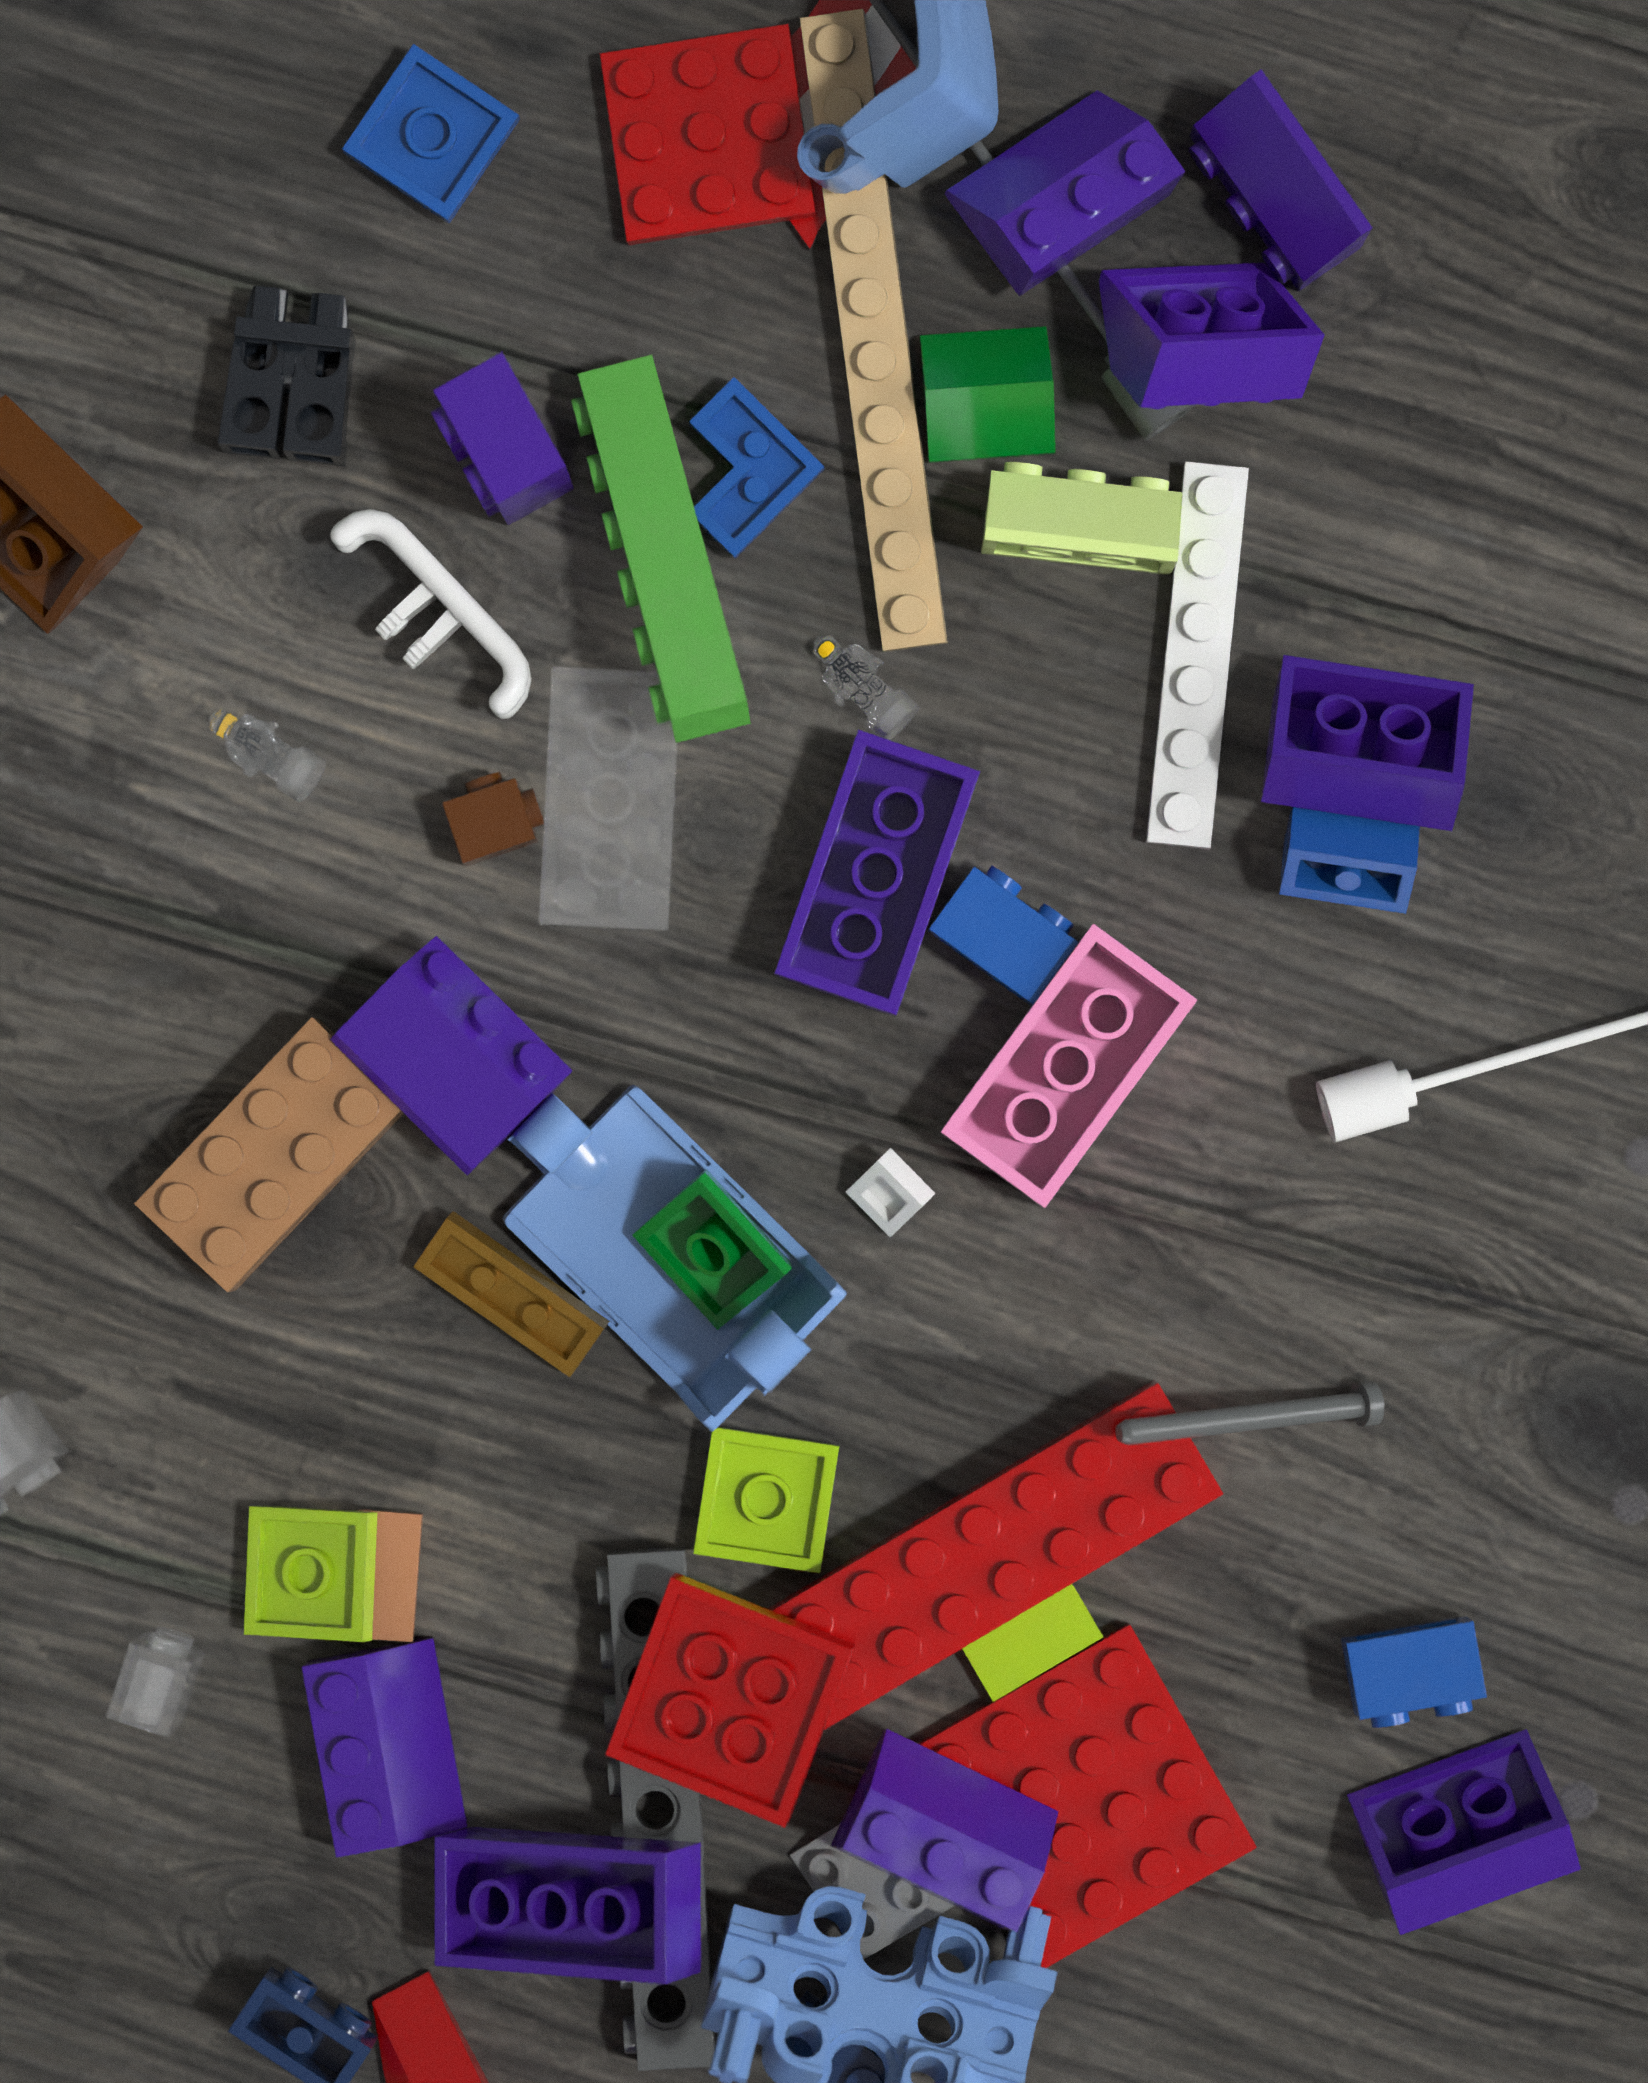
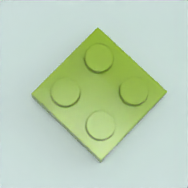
[693,1427,839,1573]
[244,1505,378,1642]

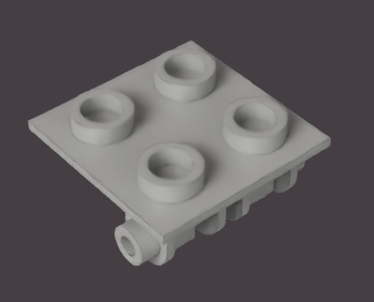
[790,1824,954,1960]

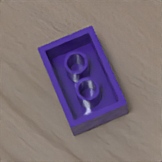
[431,352,574,526]
[1261,655,1474,831]

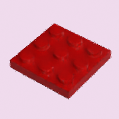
[600,24,817,245]
[605,1572,856,1828]

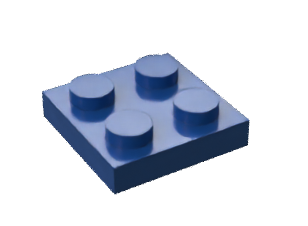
[342,44,520,224]

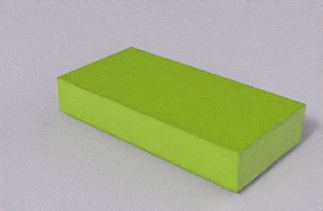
[962,1584,1103,1702]

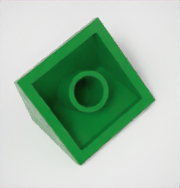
[920,326,1056,463]
[632,1169,792,1330]

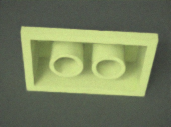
[981,462,1183,575]

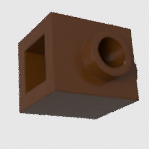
[442,772,545,867]

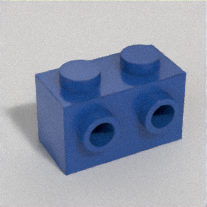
[1279,807,1420,914]
[928,865,1078,1006]
[1341,1616,1487,1728]

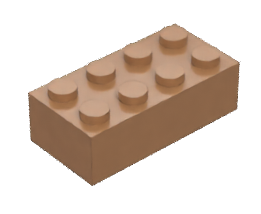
[134,1017,404,1293]

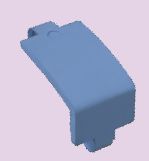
[797,0,999,194]
[502,1085,847,1431]

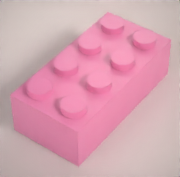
[940,924,1197,1208]

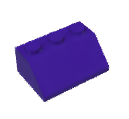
[1188,69,1373,292]
[945,90,1186,297]
[1099,263,1325,409]
[330,936,573,1176]
[302,1637,468,1858]
[830,1728,1059,1932]
[1347,1729,1581,1935]

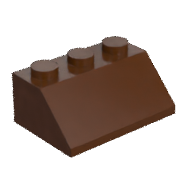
[0,394,143,634]

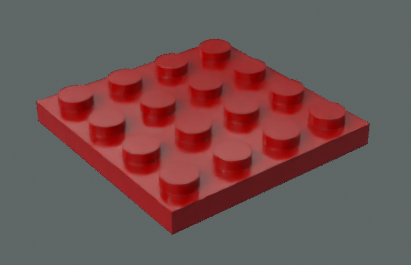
[918,1623,1257,1968]

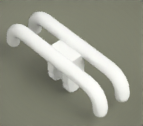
[330,509,532,719]

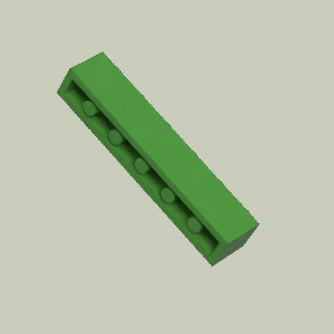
[571,355,751,743]

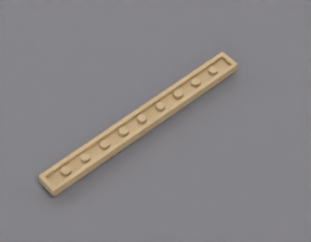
[800,9,948,652]

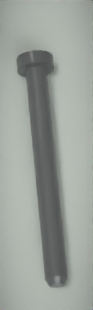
[1115,1381,1384,1445]

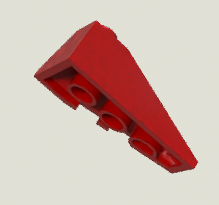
[372,1970,489,2083]

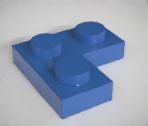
[689,377,825,559]

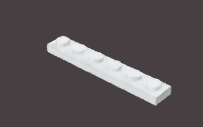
[1146,462,1249,849]

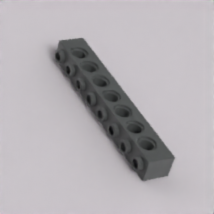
[596,1546,716,2071]

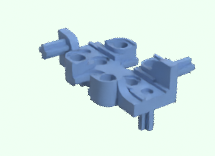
[700,1886,1057,2083]

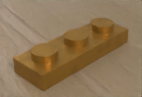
[413,1211,610,1377]

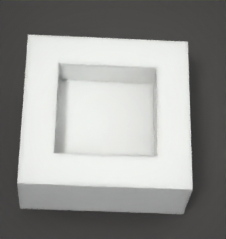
[846,1148,936,1237]

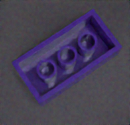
[775,730,980,1017]
[435,1827,701,1984]

